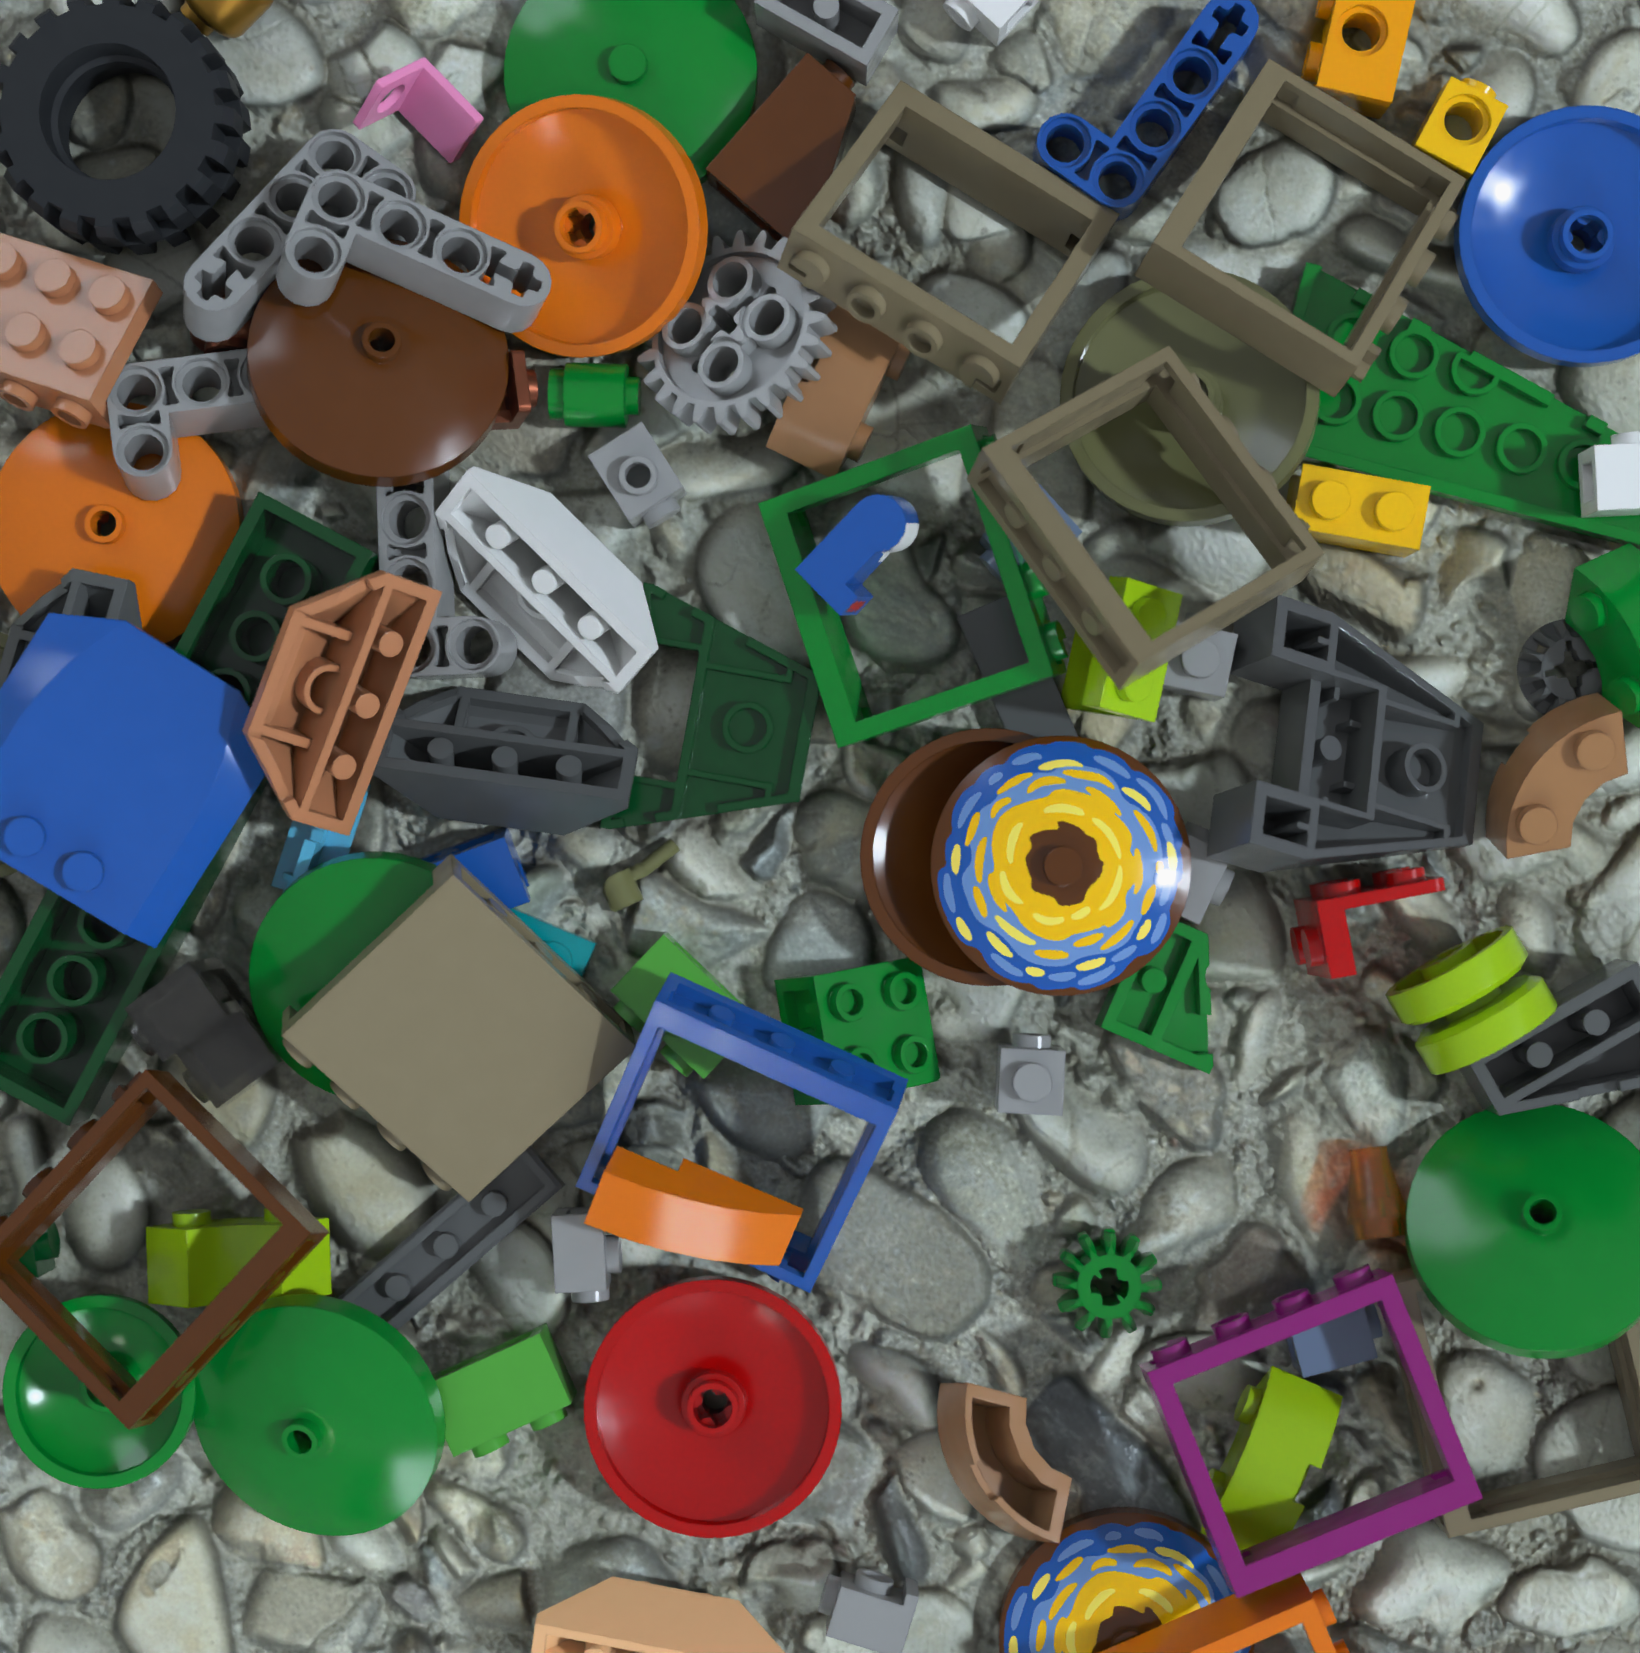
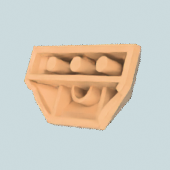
[531,1576,785,1653]

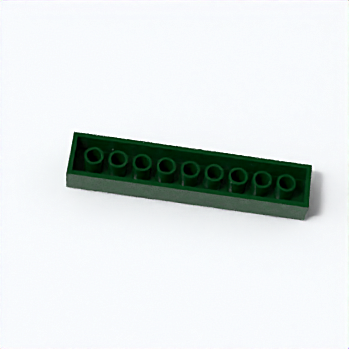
[0,491,379,1126]

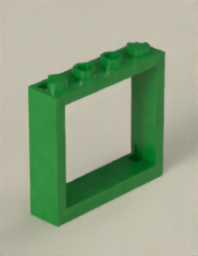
[758,424,1069,748]

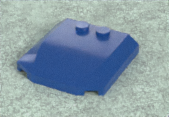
[0,613,266,948]

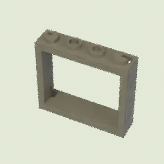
[1134,58,1467,398]
[777,80,1120,404]
[967,346,1324,691]
[1390,1267,1640,1538]

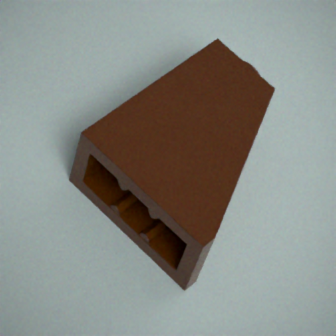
[705,53,856,242]

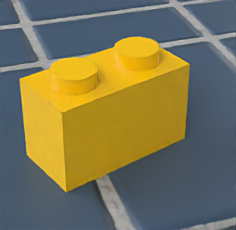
[1286,463,1431,558]

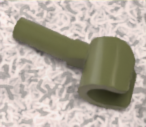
[602,838,680,912]

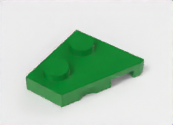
[1094,922,1213,1074]

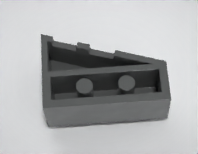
[1459,959,1640,1116]

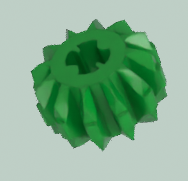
[1052,1226,1162,1338]

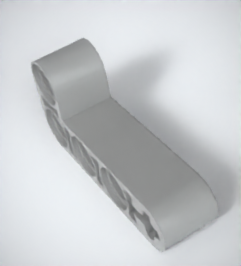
[183,129,416,342]
[276,169,552,333]
[107,348,267,501]
[376,470,518,680]

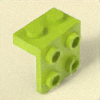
[1061,576,1183,722]

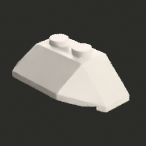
[435,466,659,694]

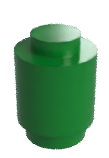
[547,362,641,428]

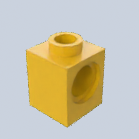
[1411,76,1508,182]

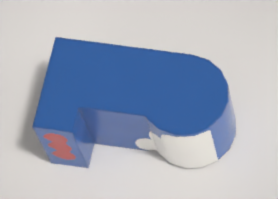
[795,494,920,616]

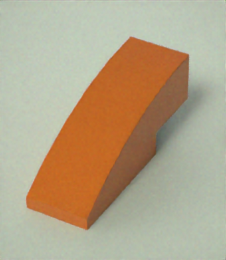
[584,1146,803,1266]

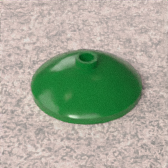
[2,1293,197,1489]

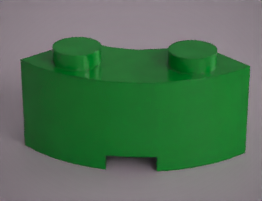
[1565,543,1640,729]

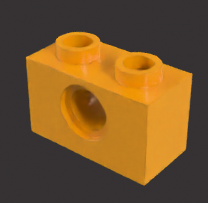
[1301,0,1416,119]

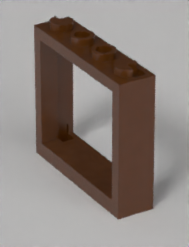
[0,1069,329,1430]

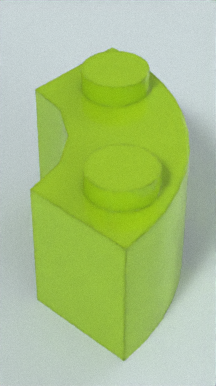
[146,1207,332,1308]
[1200,1366,1343,1551]

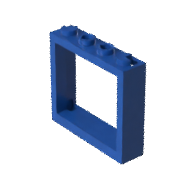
[575,972,908,1293]

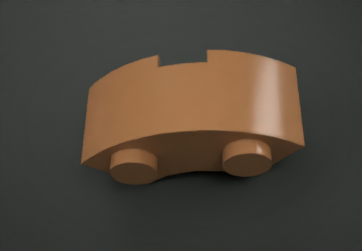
[765,305,912,477]
[1485,692,1628,859]
[937,1382,1072,1543]

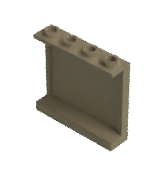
[282,854,636,1202]

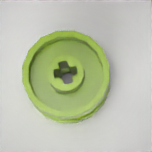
[1385,925,1558,1075]

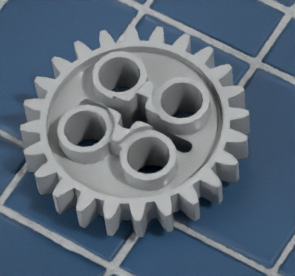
[637,230,838,435]

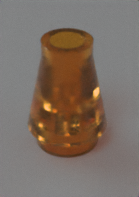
[1346,1146,1406,1241]

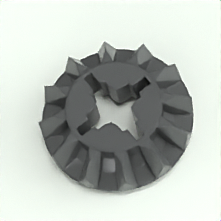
[1517,619,1602,715]

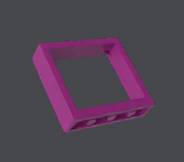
[1139,1264,1483,1598]

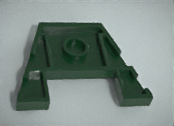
[600,583,819,829]

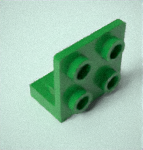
[774,957,940,1105]

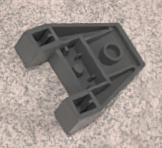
[1206,595,1484,873]

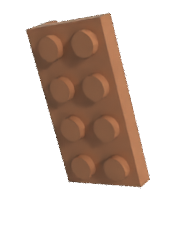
[0,233,163,429]

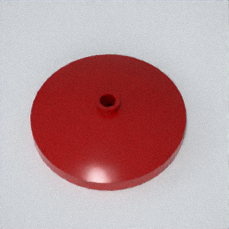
[584,1276,842,1538]

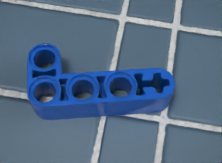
[1033,0,1259,222]

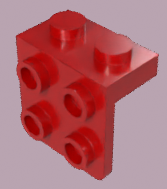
[1290,866,1446,979]

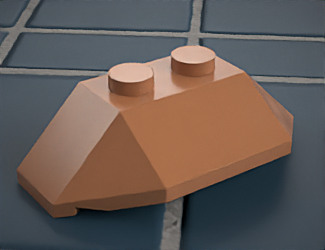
[242,570,443,836]

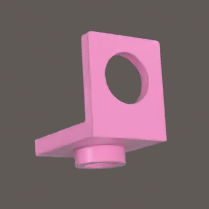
[353,57,484,163]

